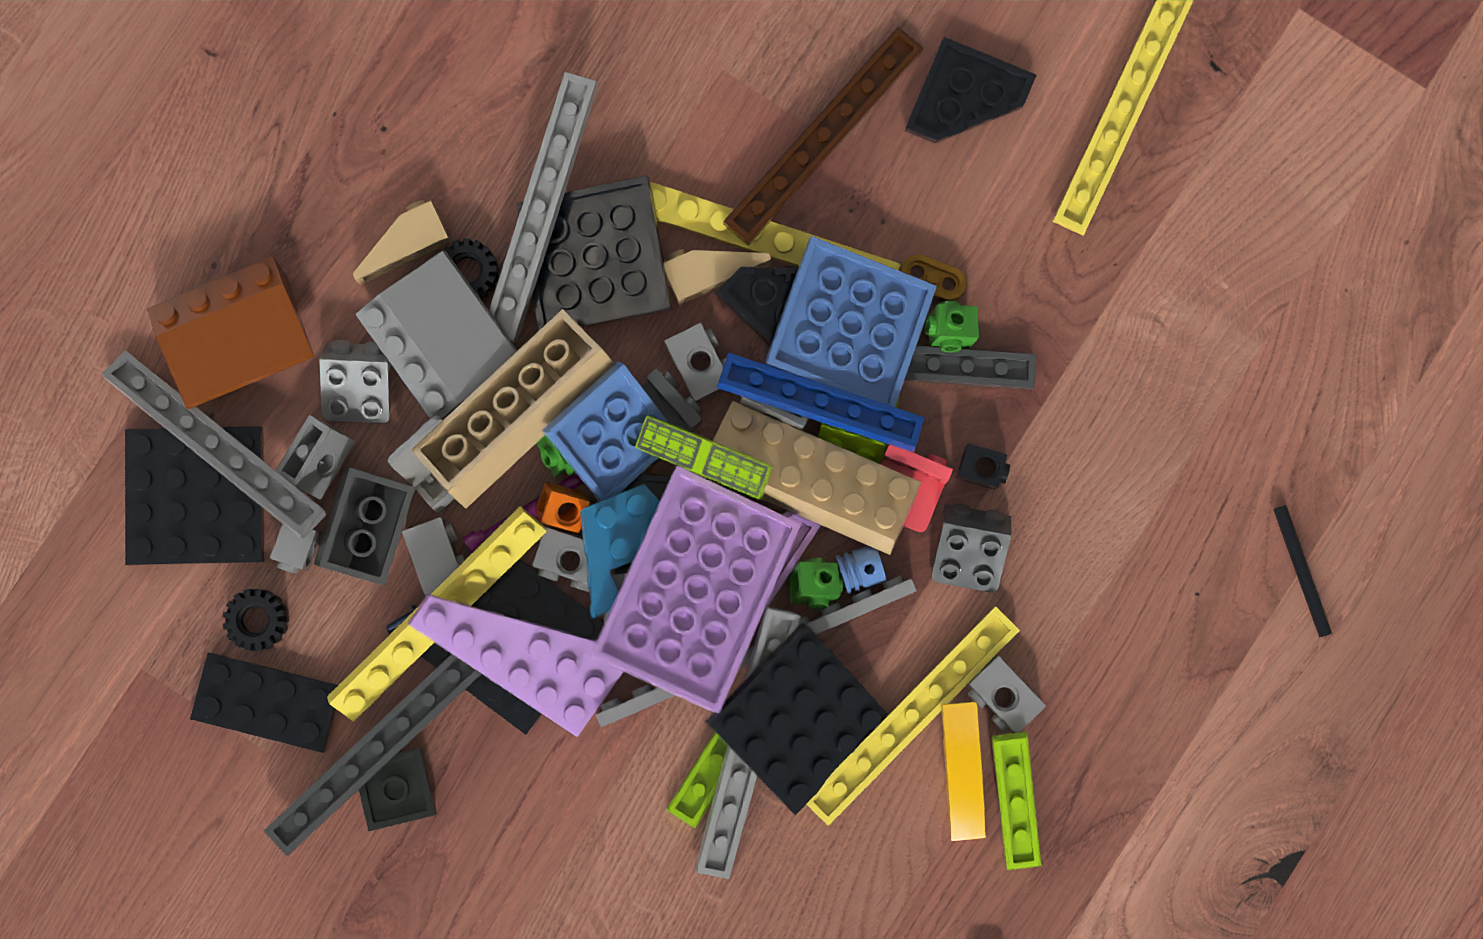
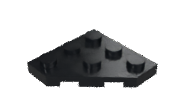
[905,37,1036,144]
[716,267,799,347]

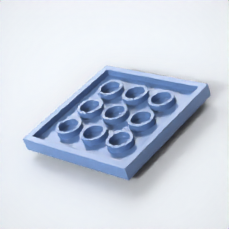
[764,236,937,407]

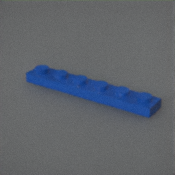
[717,353,924,452]

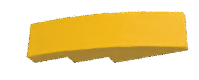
[941,702,986,841]

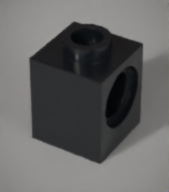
[956,443,1010,490]

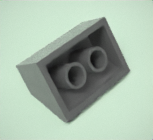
[314,466,415,586]

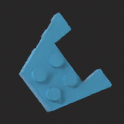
[580,484,660,618]

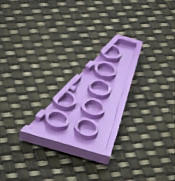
[408,594,624,737]

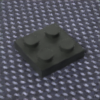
[359,747,437,832]

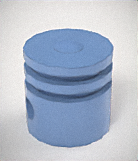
[835,545,887,594]

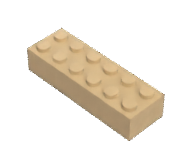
[411,309,614,508]
[713,401,921,555]

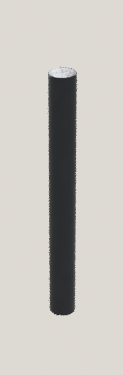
[1273,505,1332,637]

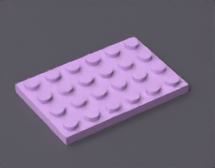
[590,465,801,713]

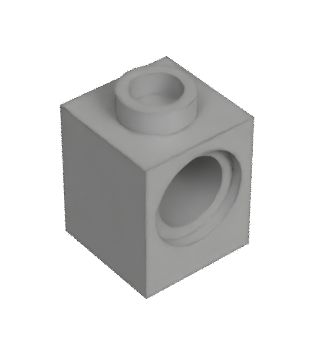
[270,524,322,574]

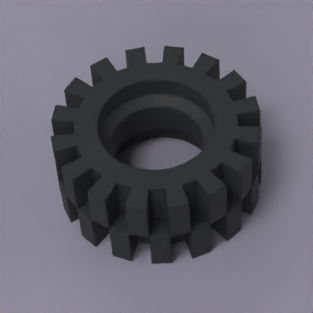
[443,238,499,299]
[222,589,289,651]

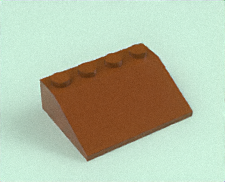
[146,256,315,409]

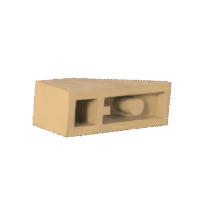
[353,200,452,285]
[664,249,771,305]

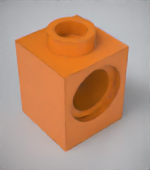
[534,481,591,533]

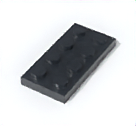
[190,653,338,753]

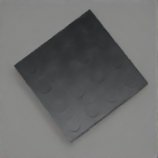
[517,175,673,330]
[125,426,264,565]
[421,559,605,735]
[705,622,889,815]

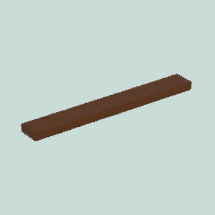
[723,27,923,246]

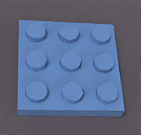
[542,361,669,502]

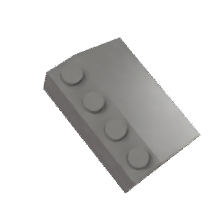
[355,251,518,420]

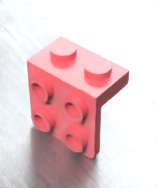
[880,444,953,533]

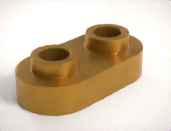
[900,254,966,301]

